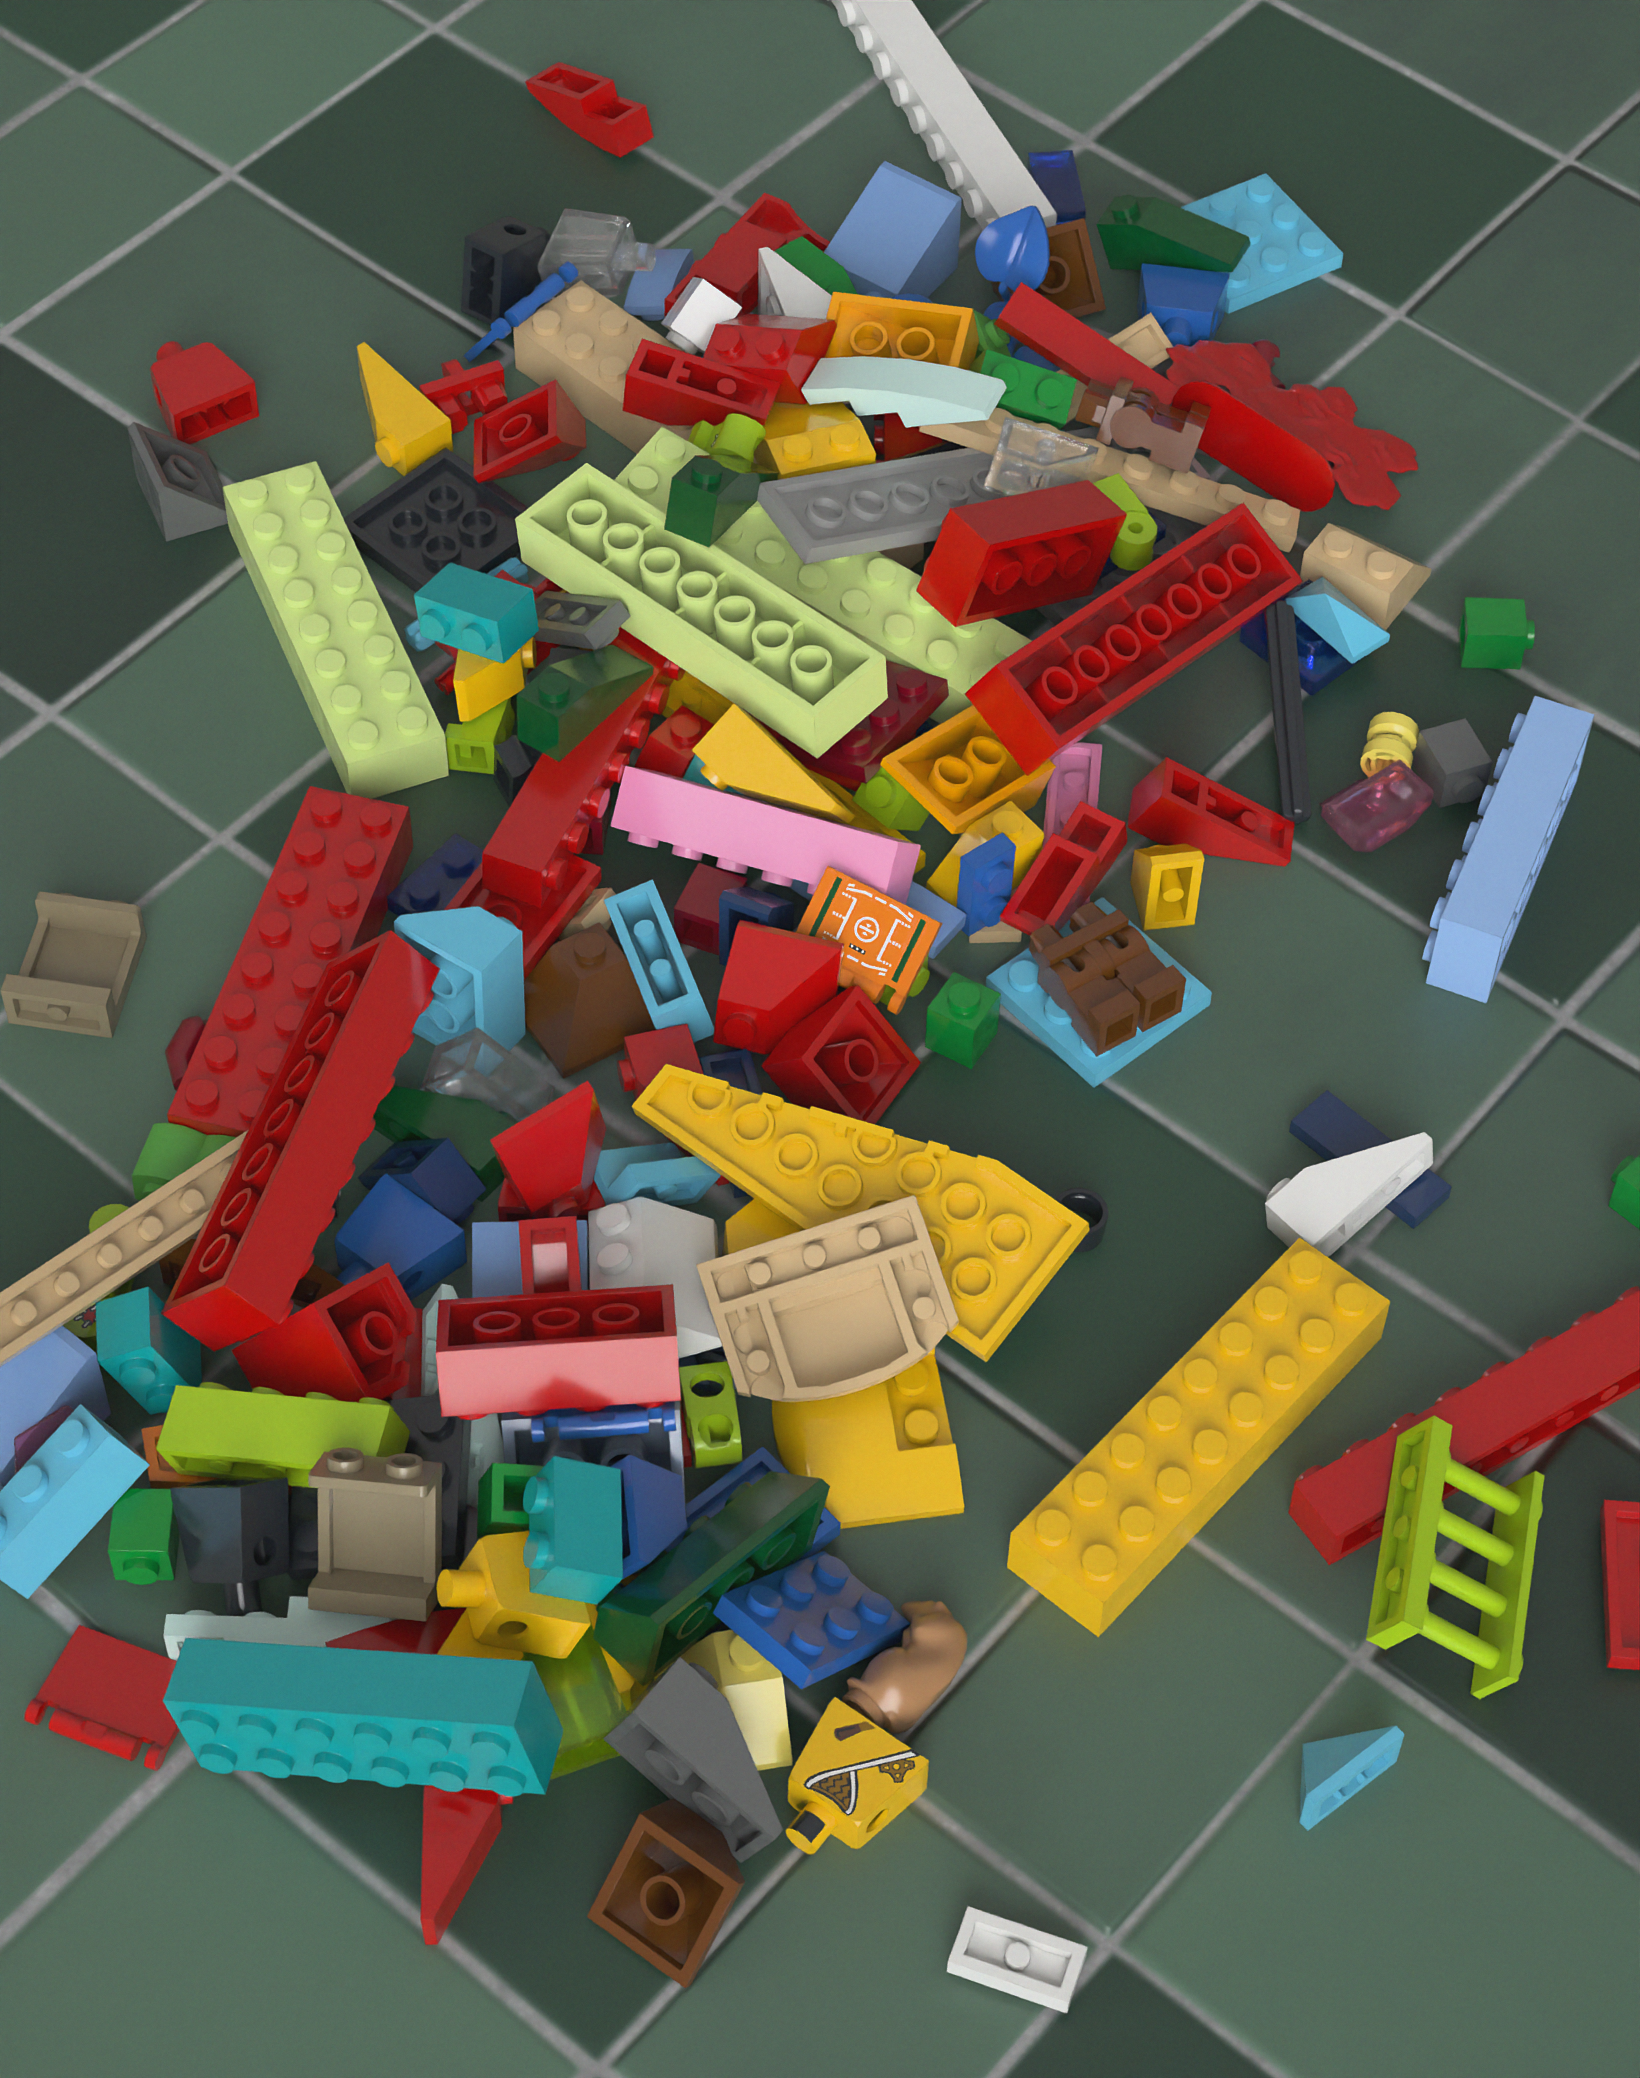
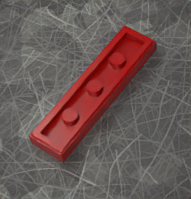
[994,282,1179,406]

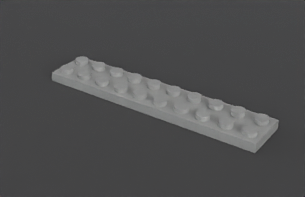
[757,427,1211,564]

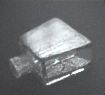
[537,209,656,302]

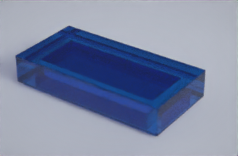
[1027,150,1086,224]

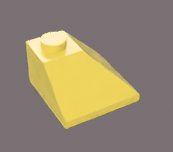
[654,1630,792,1771]

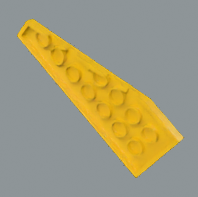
[632,1064,1090,1362]

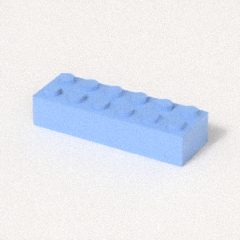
[1422,696,1595,1003]

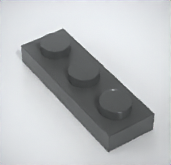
[533,591,630,650]

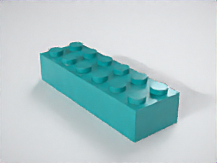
[163,1638,564,1797]

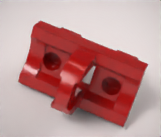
[419,359,508,434]

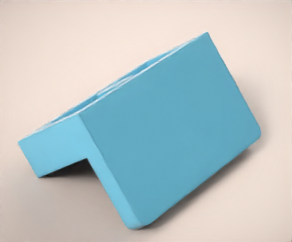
[594,1143,721,1206]

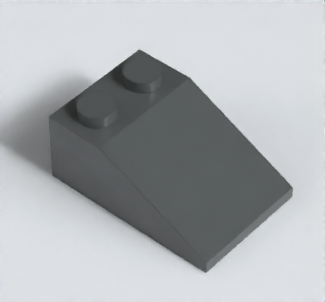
[603,1657,783,1863]

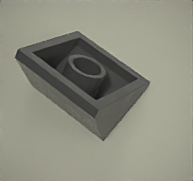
[128,422,228,542]

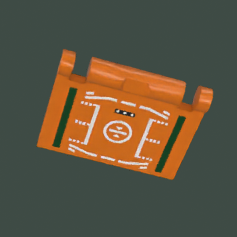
[795,866,943,1015]

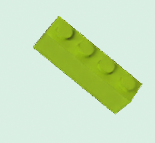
[156,1382,410,1488]

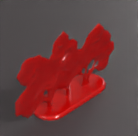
[1166,340,1419,512]

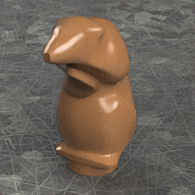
[842,1600,968,1734]

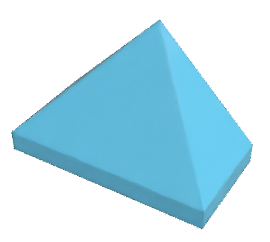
[1286,576,1390,664]
[1299,1726,1405,1831]

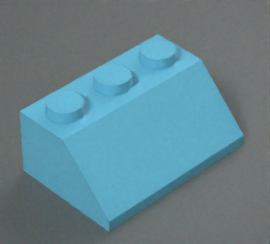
[394,906,525,1075]

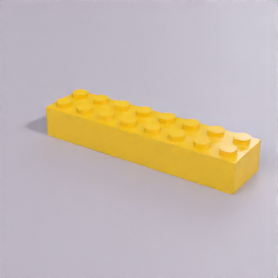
[1007,1237,1390,1637]

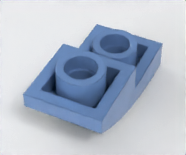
[624,249,694,321]

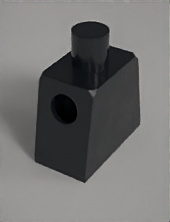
[461,216,552,325]
[170,1477,289,1616]

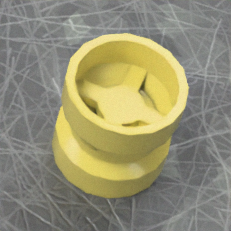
[1360,712,1419,783]

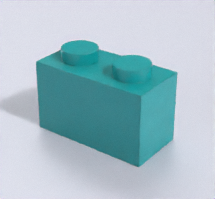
[414,563,539,664]
[96,1287,202,1415]
[523,1456,623,1604]

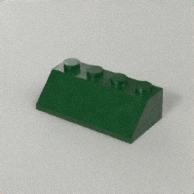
[593,1471,830,1686]

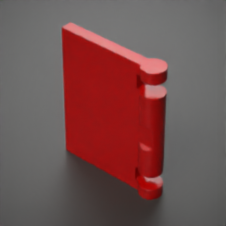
[24,1625,179,1771]

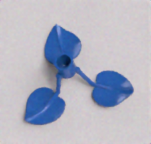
[891,206,1060,372]

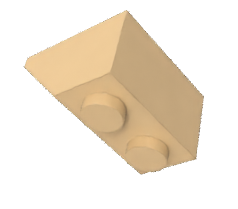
[1297,523,1431,631]

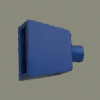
[1137,263,1230,347]
[334,1173,467,1301]

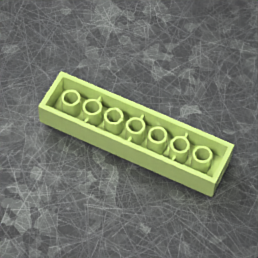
[223,461,449,799]
[515,463,888,758]

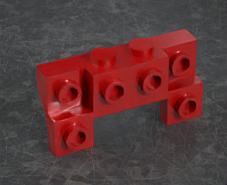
[664,192,830,318]

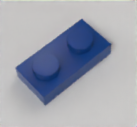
[957,832,1016,937]

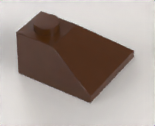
[991,218,1106,317]
[524,922,656,1079]
[587,1798,745,1988]

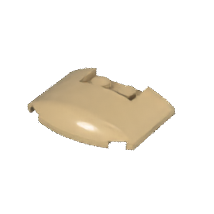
[696,1195,959,1402]

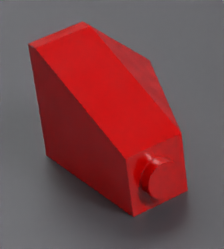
[231,1262,417,1403]

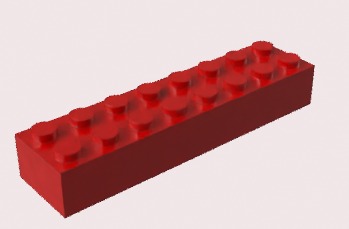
[965,502,1303,776]
[167,786,413,1138]
[161,930,440,1352]

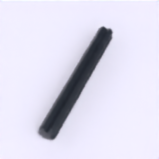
[1264,600,1312,825]

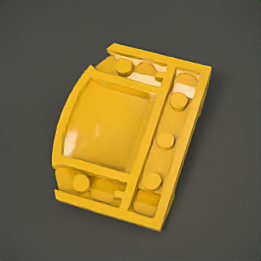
[772,1347,964,1529]

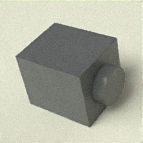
[1413,718,1493,808]

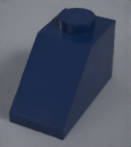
[719,886,794,966]
[358,1138,486,1225]

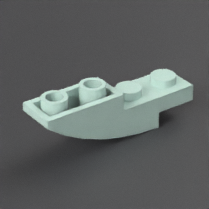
[163,1596,397,1661]

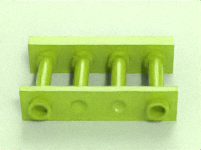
[1366,1416,1544,1699]

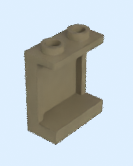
[0,892,147,1038]
[308,1448,442,1622]

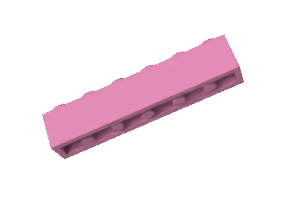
[610,766,921,904]

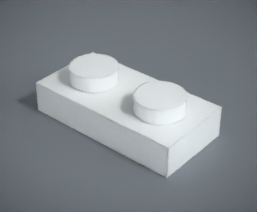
[947,1906,1088,2013]

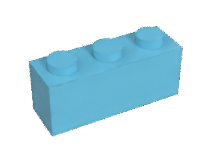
[604,879,715,1043]
[0,1404,150,1599]

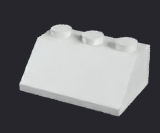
[588,1196,722,1359]

